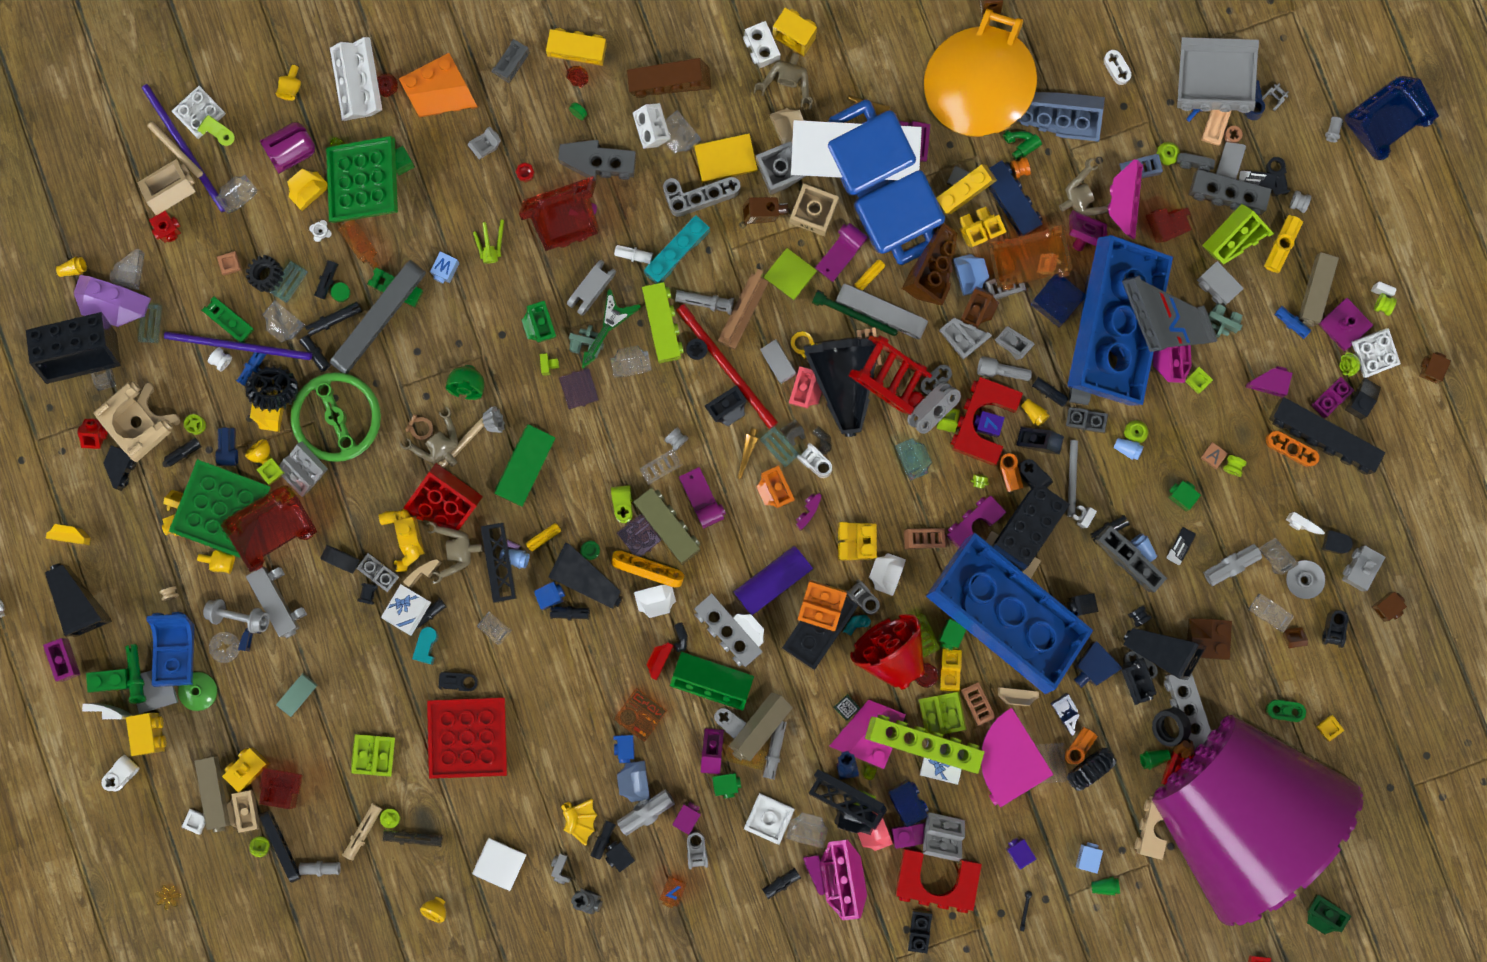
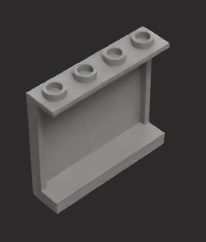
[1177,37,1259,113]

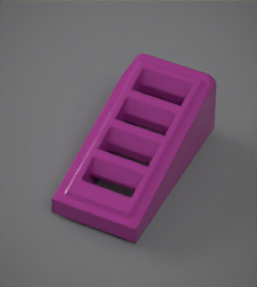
[803,854,825,895]

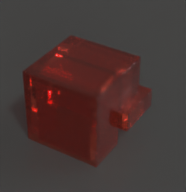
[1145,207,1192,243]
[259,768,303,809]

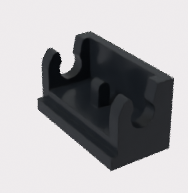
[1121,658,1157,705]

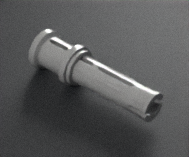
[675,290,734,315]

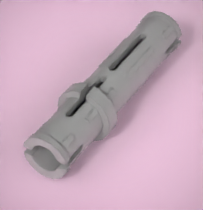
[763,721,787,780]

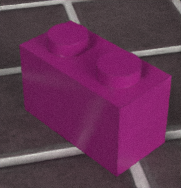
[43,638,81,682]
[672,802,701,835]

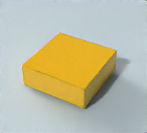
[1316,715,1345,742]

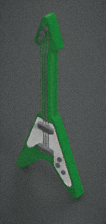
[582,289,641,368]

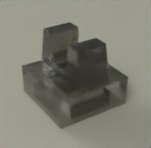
[780,420,806,446]

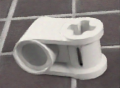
[797,443,832,478]
[101,755,140,791]

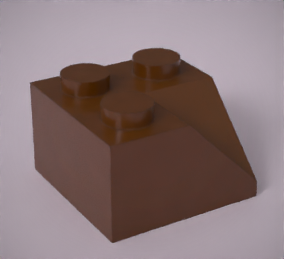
[1187,619,1232,660]

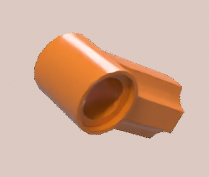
[998,453,1023,492]
[1064,727,1098,764]

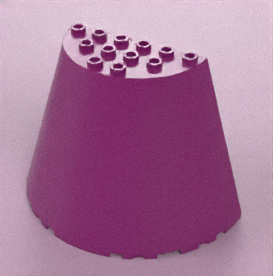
[1152,715,1364,926]

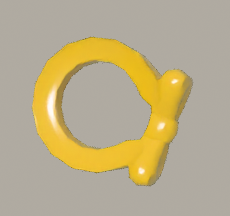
[791,331,815,359]

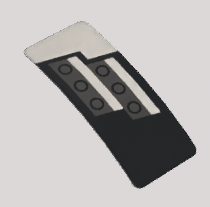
[1239,171,1276,189]
[1167,527,1196,565]

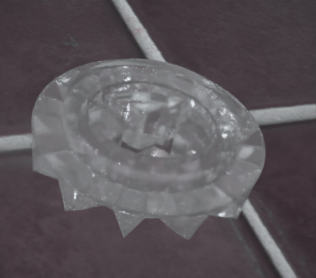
[209,632,240,663]

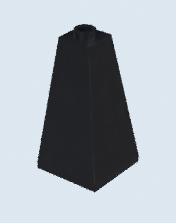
[549,542,623,609]
[45,563,112,637]
[1123,628,1207,680]

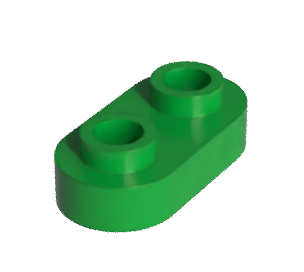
[1266,700,1306,722]

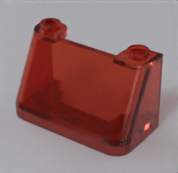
[221,485,318,573]

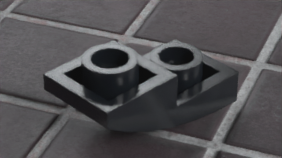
[908,909,933,954]

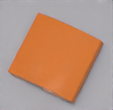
[797,580,847,631]

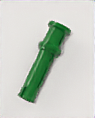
[125,644,147,704]

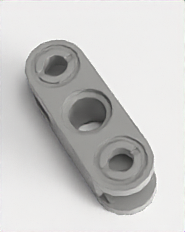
[567,260,616,316]
[907,382,961,434]

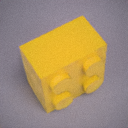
[772,8,817,57]
[126,713,167,756]

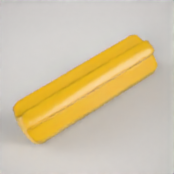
[854,259,885,291]
[526,523,561,551]

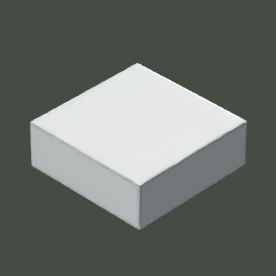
[1371,282,1396,298]
[182,809,206,835]

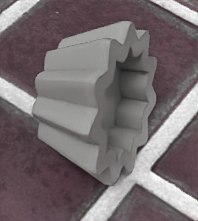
[482,406,505,433]

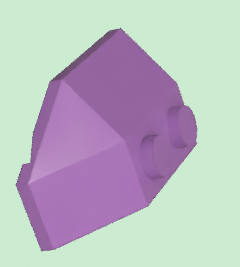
[73,275,151,327]

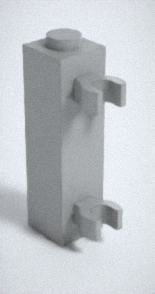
[246,567,307,639]

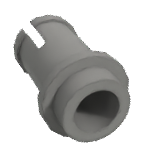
[1325,117,1343,143]

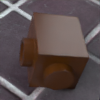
[1419,352,1451,384]
[1371,592,1407,622]

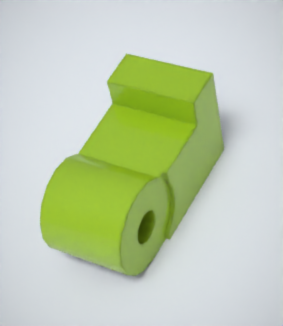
[197,114,234,146]

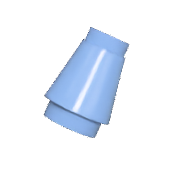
[1114,438,1144,460]
[1131,533,1157,562]
[499,549,530,569]

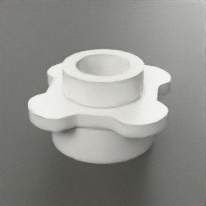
[309,220,332,242]

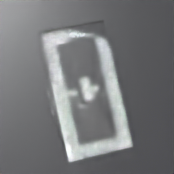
[477,612,512,645]

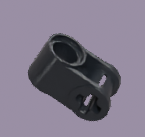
[1018,459,1053,488]
[1322,610,1349,648]

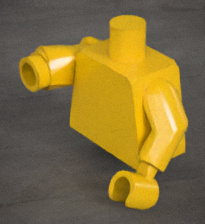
[378,509,425,572]

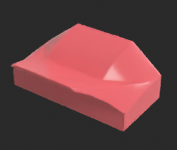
[789,366,822,409]
[857,811,893,851]

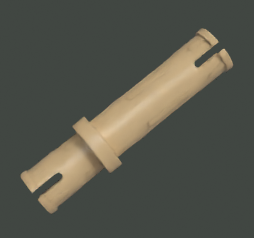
[342,803,383,861]

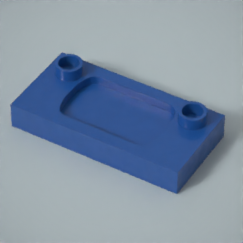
[926,533,1093,694]

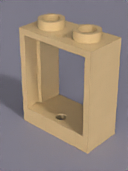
[137,159,196,215]

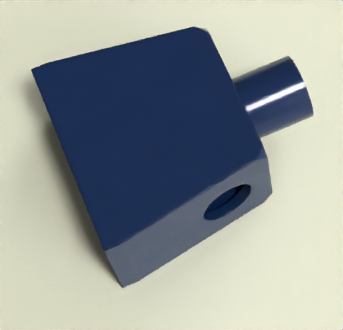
[1074,641,1122,688]

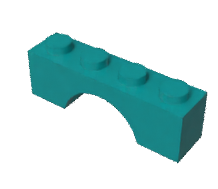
[644,215,710,284]

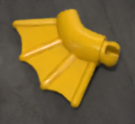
[561,799,597,846]

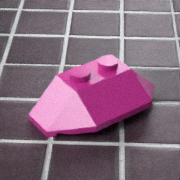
[1108,160,1143,239]
[1153,345,1192,383]
[820,839,867,920]

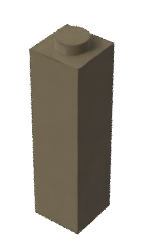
[1299,252,1339,327]
[729,693,793,761]
[195,756,230,833]

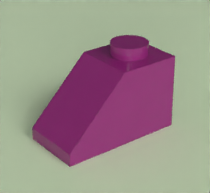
[1246,366,1292,397]
[701,728,724,774]
[891,822,926,849]

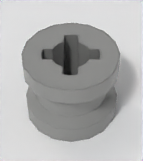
[1289,190,1311,213]
[664,427,688,451]

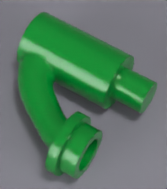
[1003,130,1042,160]

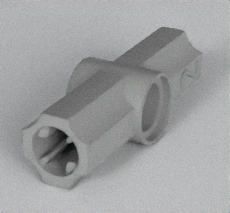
[1203,544,1262,586]
[617,789,675,836]

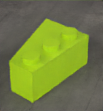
[1202,204,1274,264]

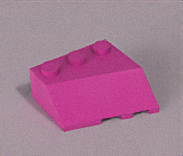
[829,700,906,769]

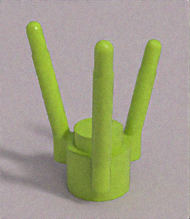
[473,219,504,263]

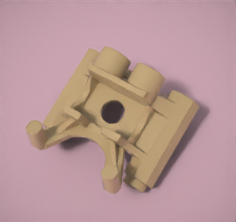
[94,381,180,462]

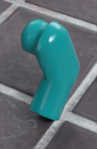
[843,615,871,636]

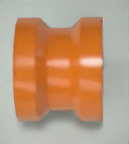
[1010,157,1031,179]

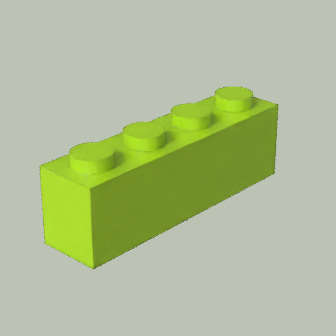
[642,282,684,364]

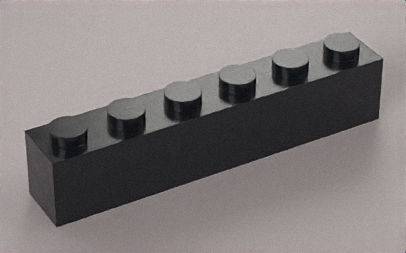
[1269,397,1386,475]

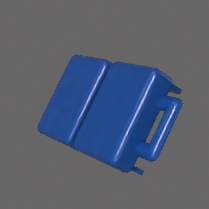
[828,99,945,265]

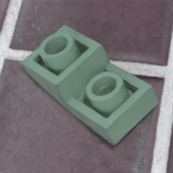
[276,673,317,717]

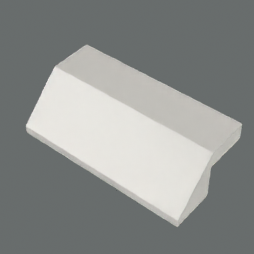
[330,37,382,121]

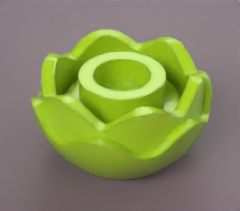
[1156,142,1180,165]
[1339,353,1360,377]
[1124,420,1148,443]

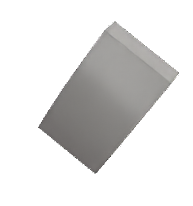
[760,339,797,384]
[356,553,399,592]

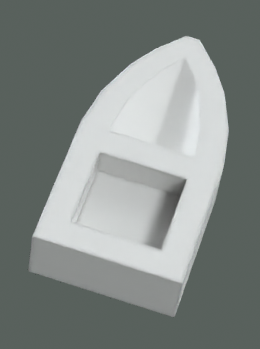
[1286,512,1325,534]

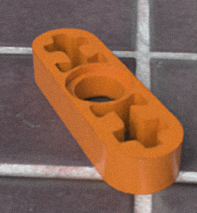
[1266,431,1319,467]

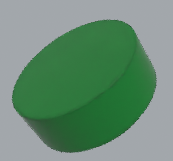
[569,102,587,120]
[331,283,351,302]
[581,541,600,560]

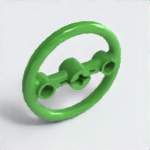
[291,372,381,462]

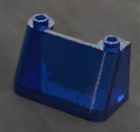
[1344,76,1439,160]

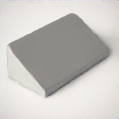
[1216,142,1246,179]

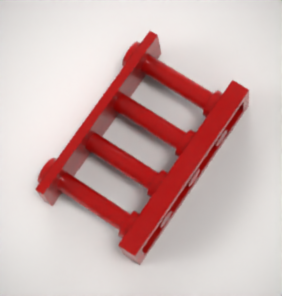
[849,335,932,415]

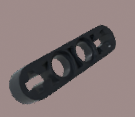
[260,810,301,883]

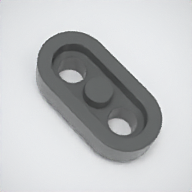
[1177,153,1215,172]

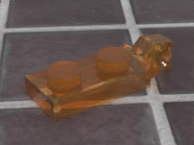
[338,220,379,270]

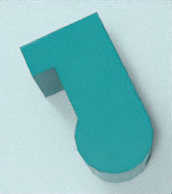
[412,627,439,665]

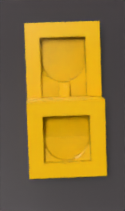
[940,649,962,692]

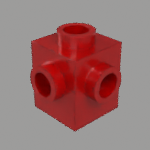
[149,210,181,243]
[78,418,108,449]

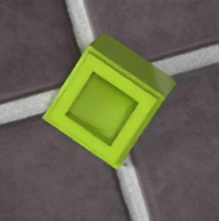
[937,408,960,433]

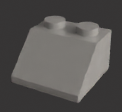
[756,141,806,195]

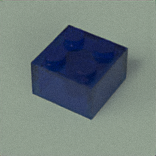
[1030,271,1086,328]
[886,780,929,827]

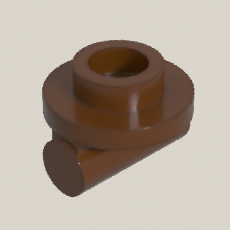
[1173,739,1195,759]

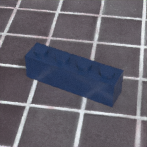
[988,160,1043,239]

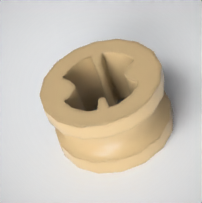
[159,586,179,601]

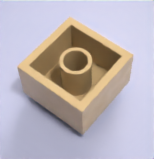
[789,183,839,237]

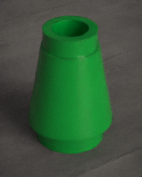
[1140,749,1171,770]
[1091,876,1120,896]

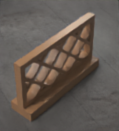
[718,269,769,350]

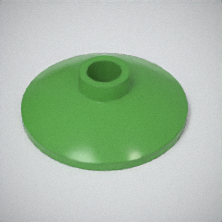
[178,672,217,711]

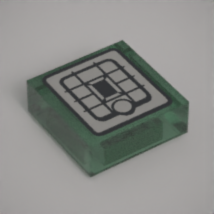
[833,694,860,722]

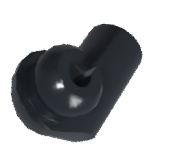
[674,622,688,652]

